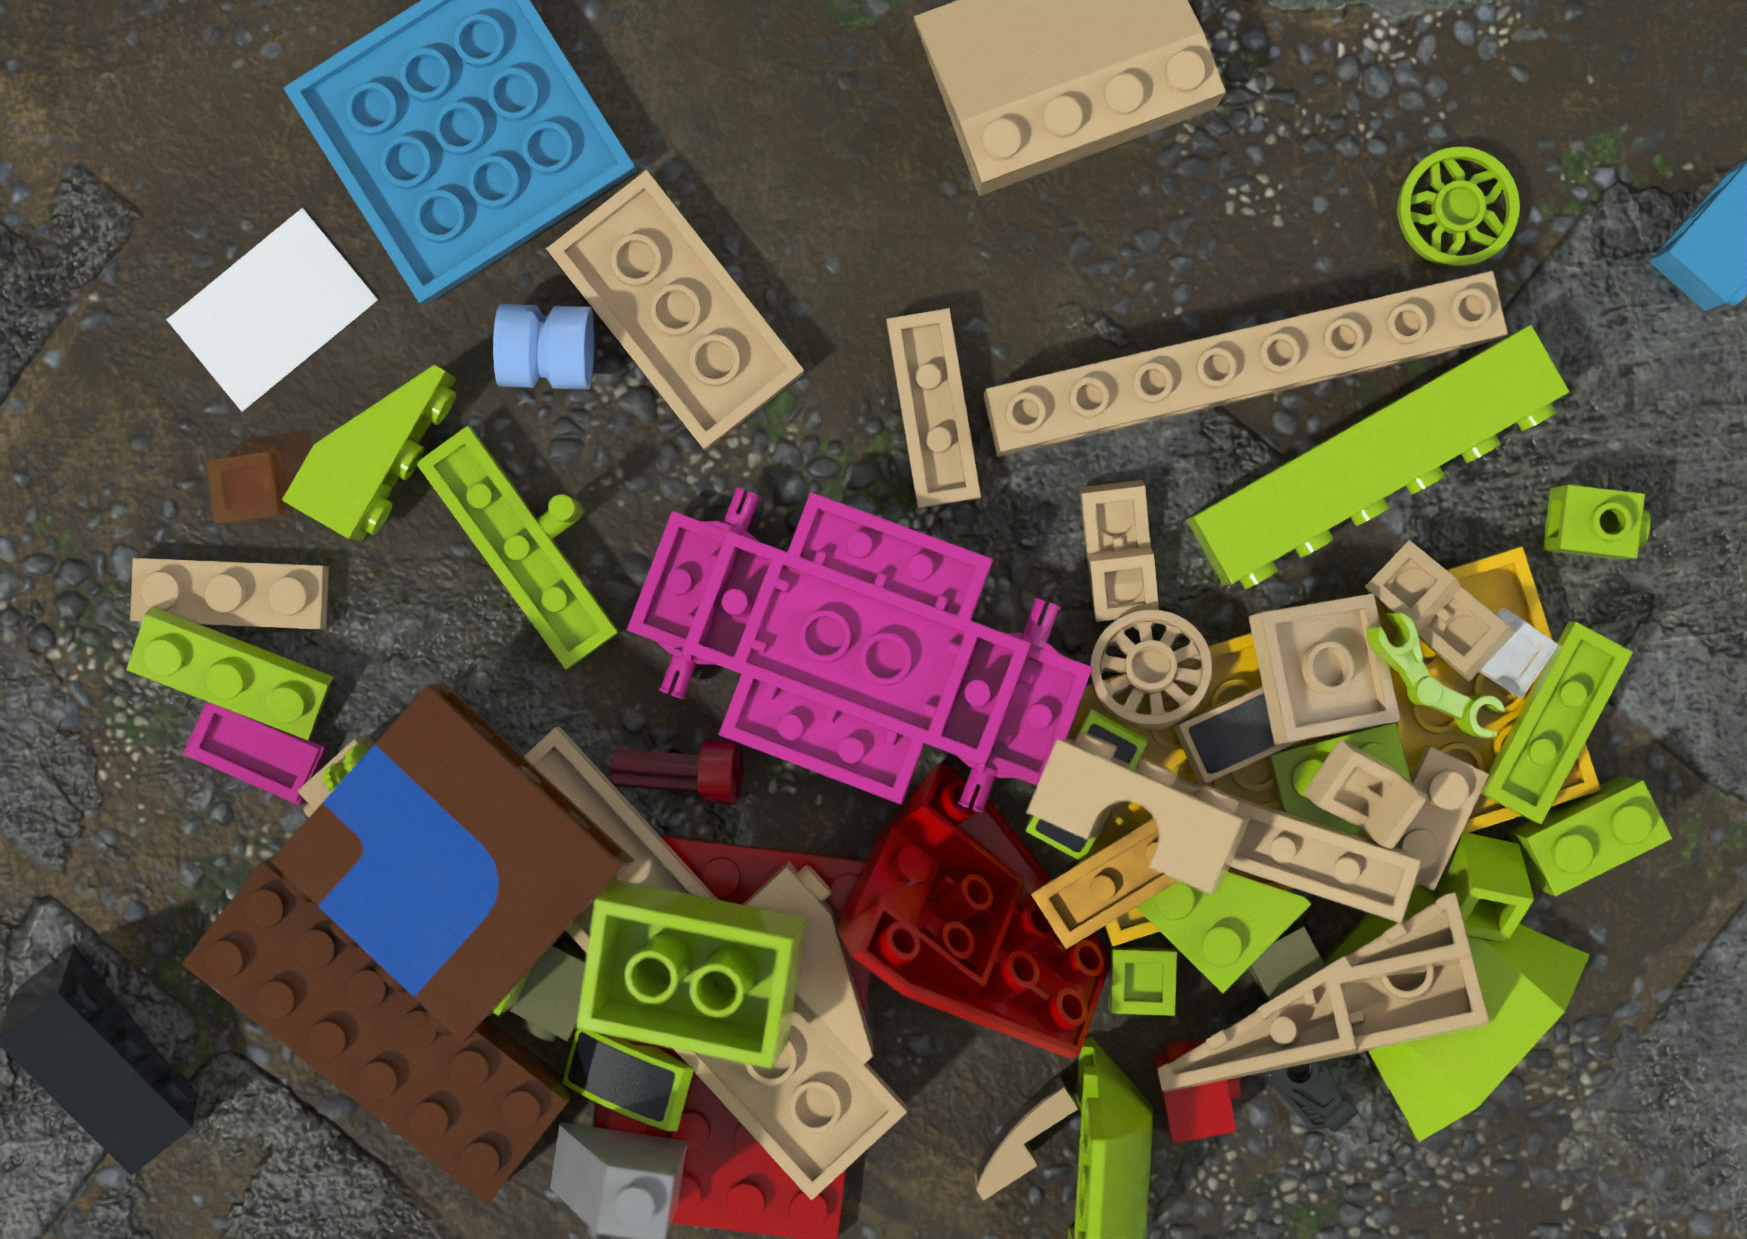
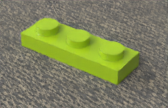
[126,606,334,740]
[1481,622,1633,825]

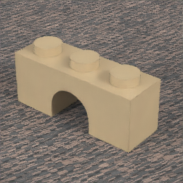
[1027,732,1251,895]

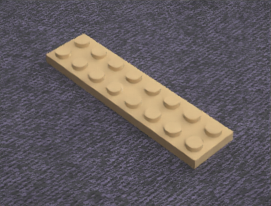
[524,727,908,1201]

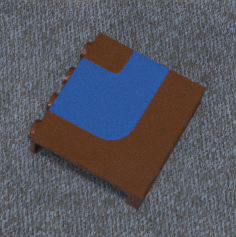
[270,683,634,1043]

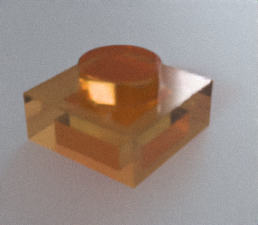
[206,452,284,525]

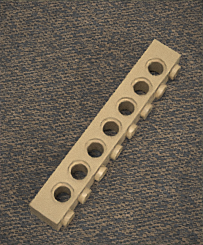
[983,271,1508,457]

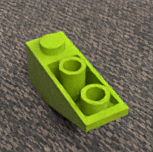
[282,365,456,541]

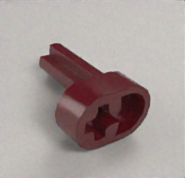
[610,739,744,806]

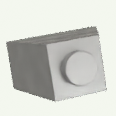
[550,1122,688,1239]

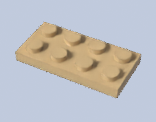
[546,170,805,451]

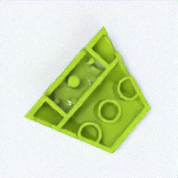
[1323,882,1590,1142]
[1068,1037,1153,1239]

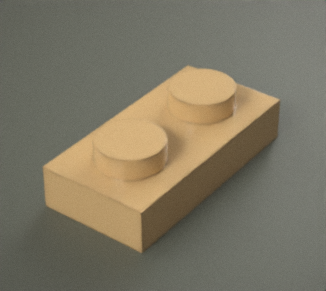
[1394,745,1490,891]

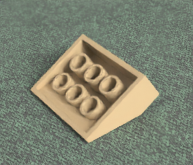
[914,0,1226,196]

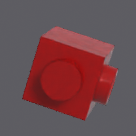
[1152,1038,1241,1144]

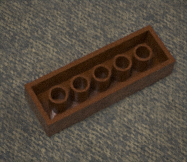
[181,858,575,1205]

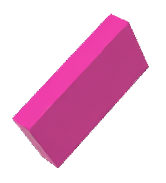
[183,701,329,805]

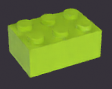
[576,880,808,1069]

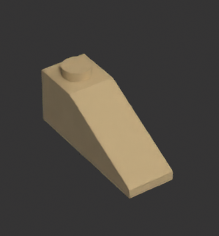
[742,861,873,1065]

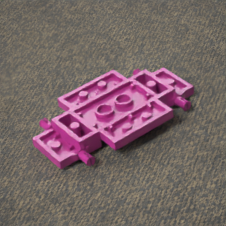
[627,487,1093,814]

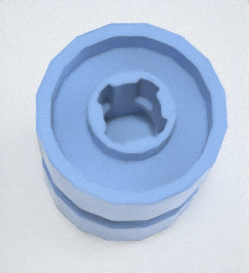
[493,304,595,389]

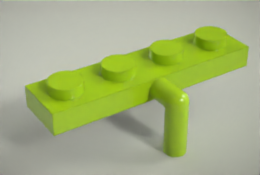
[416,426,620,670]

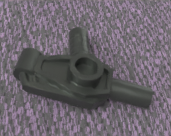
[1236,995,1359,1133]

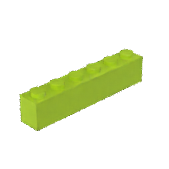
[1186,325,1569,589]

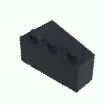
[0,944,197,1176]

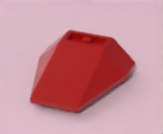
[836,762,1110,1059]

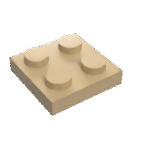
[1248,593,1400,745]

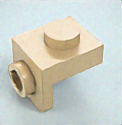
[1303,739,1426,849]

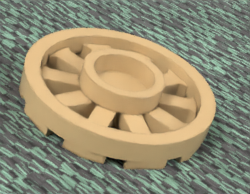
[1091,610,1212,729]

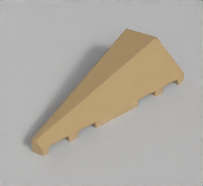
[1157,893,1490,1092]

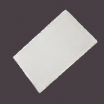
[166,208,378,412]

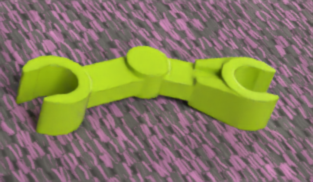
[1366,613,1506,738]

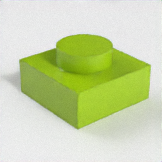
[1109,946,1177,1016]

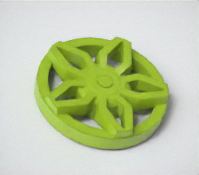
[1397,147,1520,268]

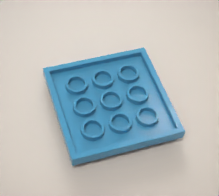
[283,0,638,307]

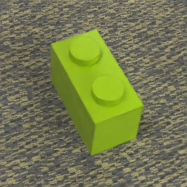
[1507,776,1672,897]

